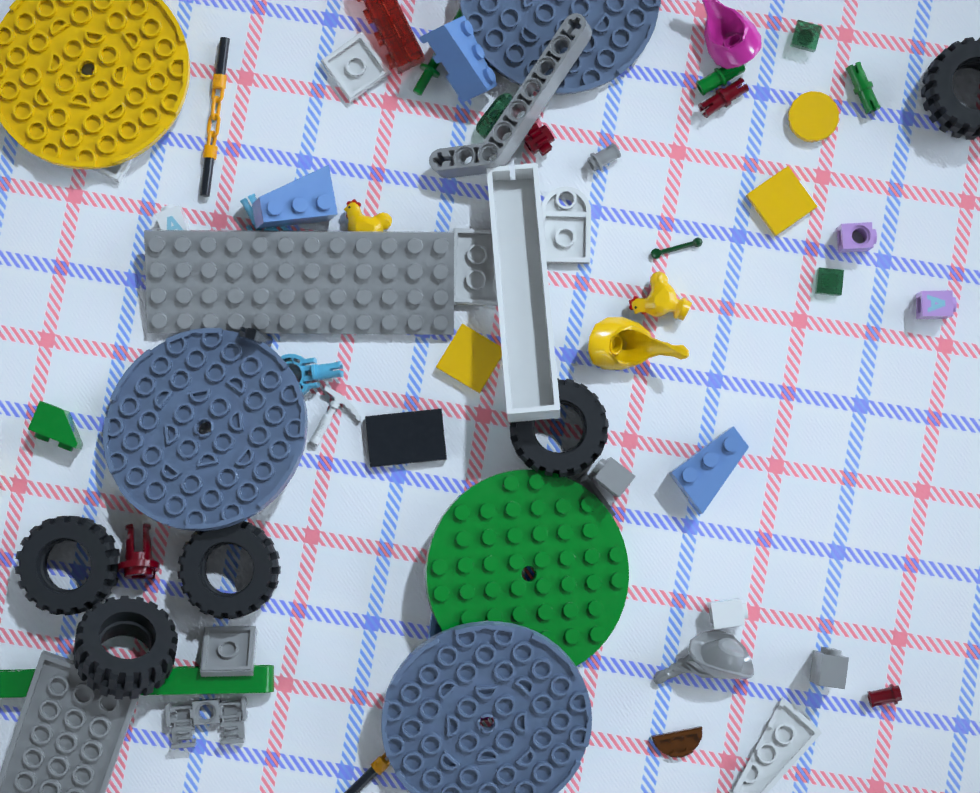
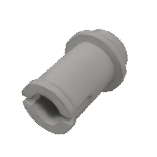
[587,143,621,172]

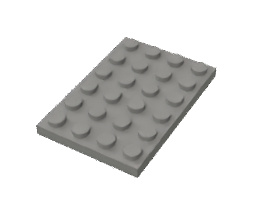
[0,650,140,793]

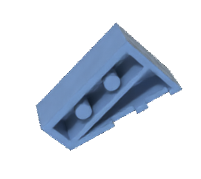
[419,16,497,102]
[252,165,338,229]
[669,426,749,514]

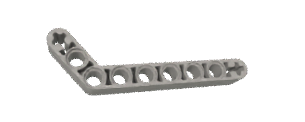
[429,13,592,178]

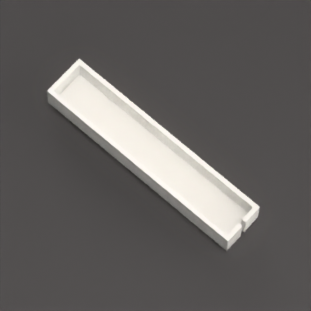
[486,163,560,422]

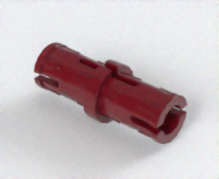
[698,77,749,118]

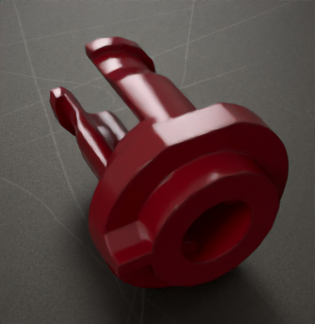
[117,523,160,579]

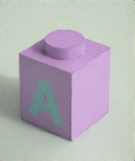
[916,290,957,319]

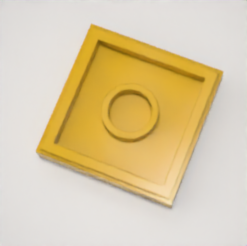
[746,166,818,236]
[436,324,502,394]

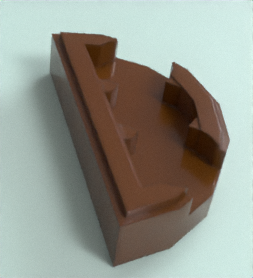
[651,726,702,758]

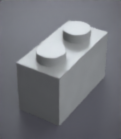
[592,457,636,497]
[809,646,849,689]

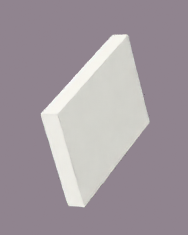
[453,228,498,306]

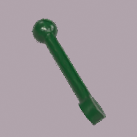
[651,237,703,259]

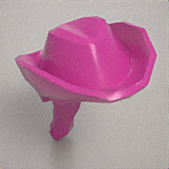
[702,0,762,69]

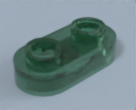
[476,93,513,139]

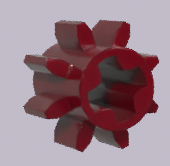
[523,123,555,156]

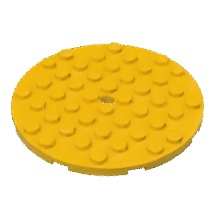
[0,0,190,169]

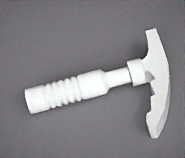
[309,386,362,445]

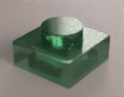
[790,20,822,53]
[815,267,844,296]

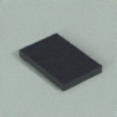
[365,408,447,467]

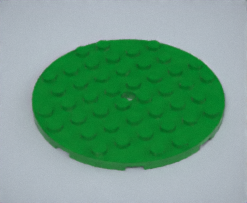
[425,469,629,666]

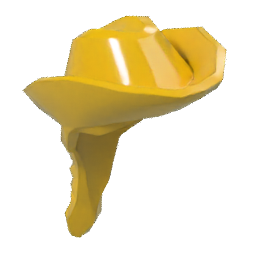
[588,317,689,370]

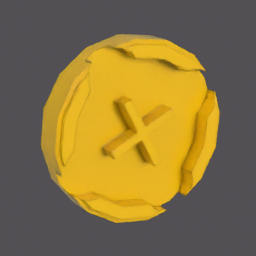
[788,91,839,142]

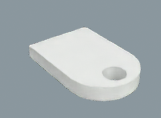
[541,186,591,264]

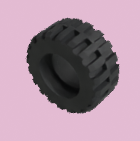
[921,37,980,140]
[510,378,609,477]
[15,516,121,616]
[177,521,281,619]
[73,596,178,700]

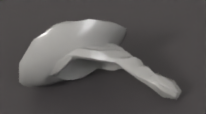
[654,630,754,684]

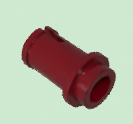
[867,684,902,708]

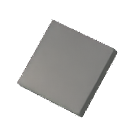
[200,626,257,677]

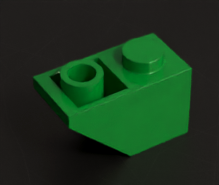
[28,401,83,452]

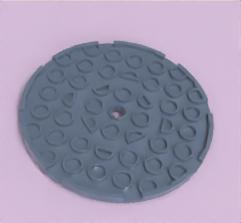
[459,0,661,95]
[103,328,308,531]
[381,621,592,793]

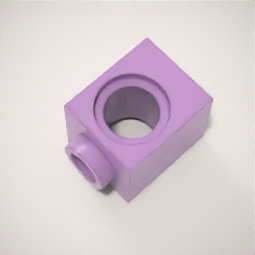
[836,222,877,253]

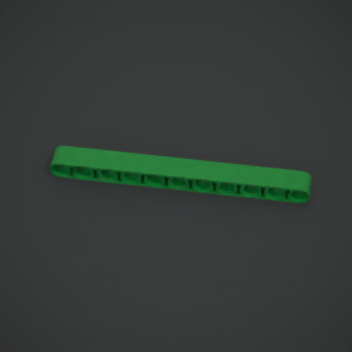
[0,665,274,698]

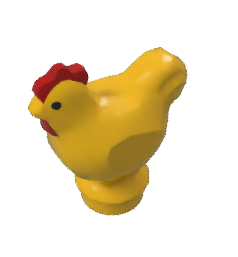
[344,199,392,231]
[629,271,692,321]

